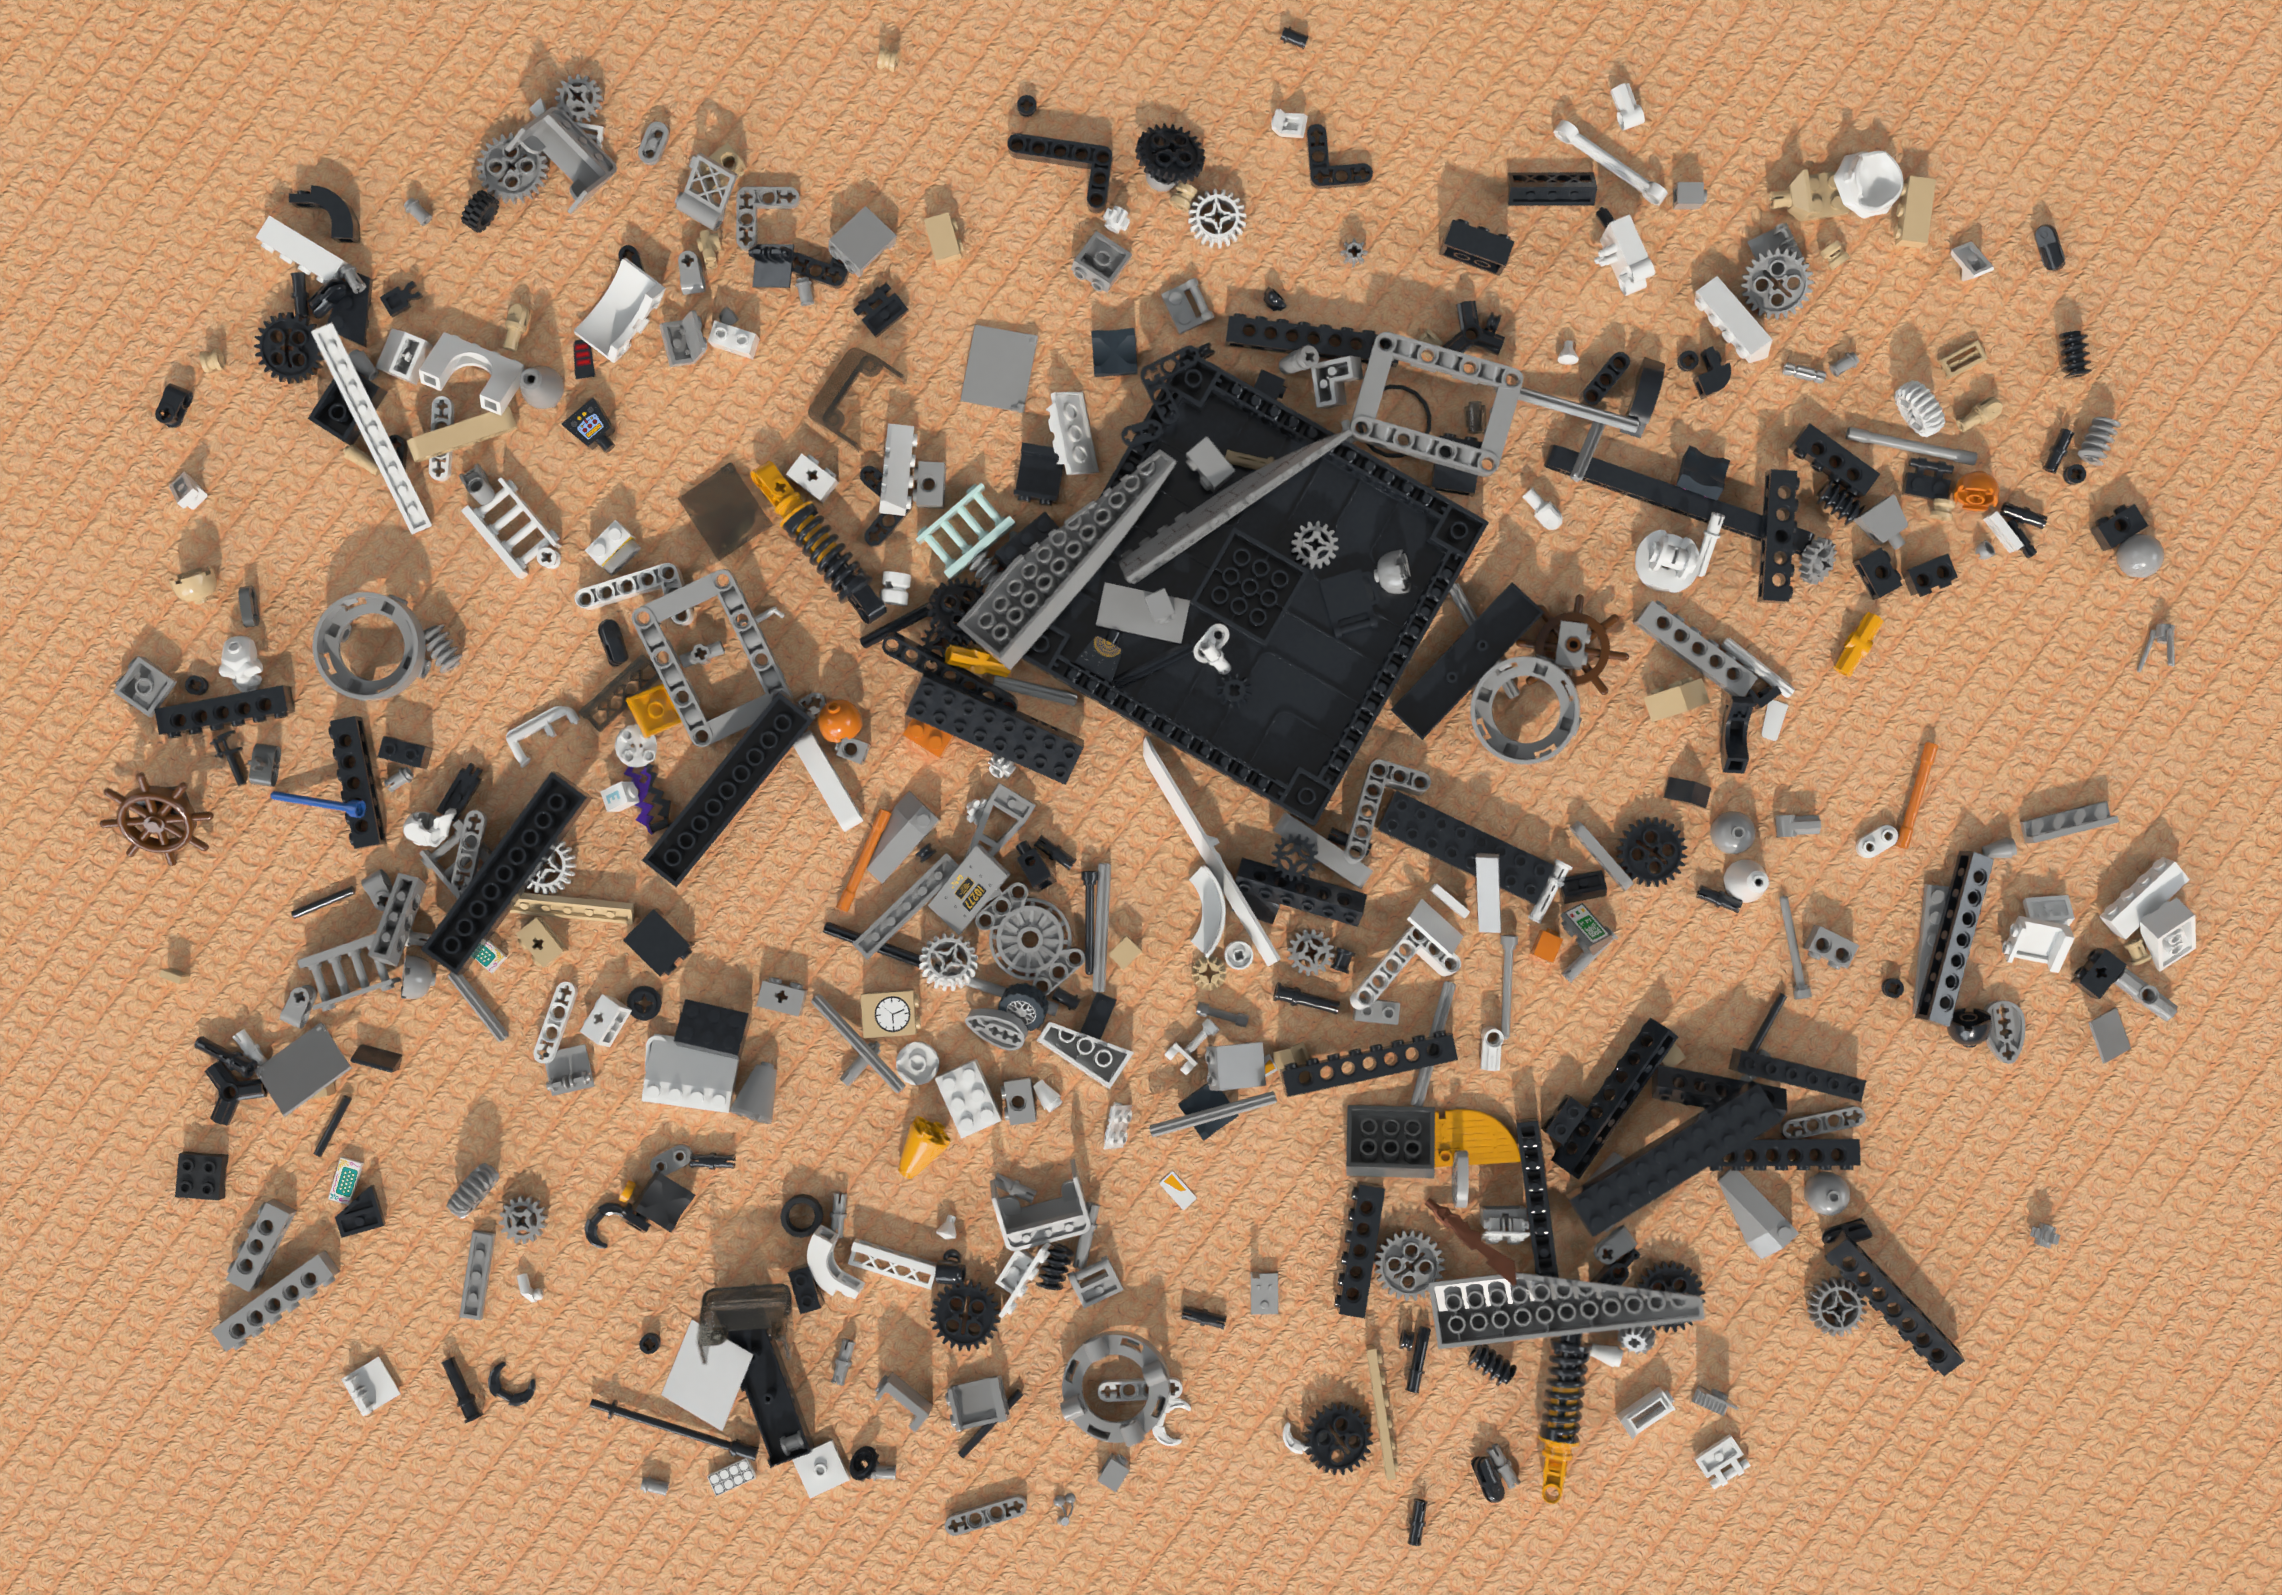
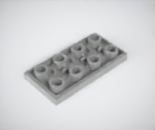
[1096,583,1190,644]

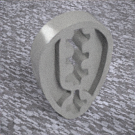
[1983,1000,2025,1064]
[965,1008,1028,1051]
[1452,1150,1469,1208]

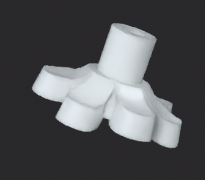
[967,798,987,825]

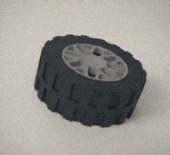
[998,983,1049,1031]

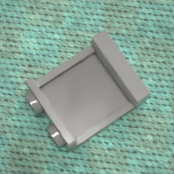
[828,206,897,277]
[1205,1042,1266,1091]
[874,1372,933,1432]
[945,1375,1011,1432]

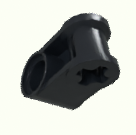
[155,383,193,428]

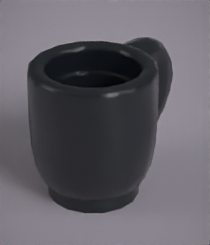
[935,1249,966,1284]

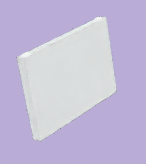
[1407,899,1463,957]

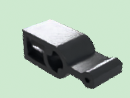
[1590,1248,1640,1286]

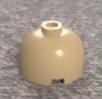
[169,566,217,604]

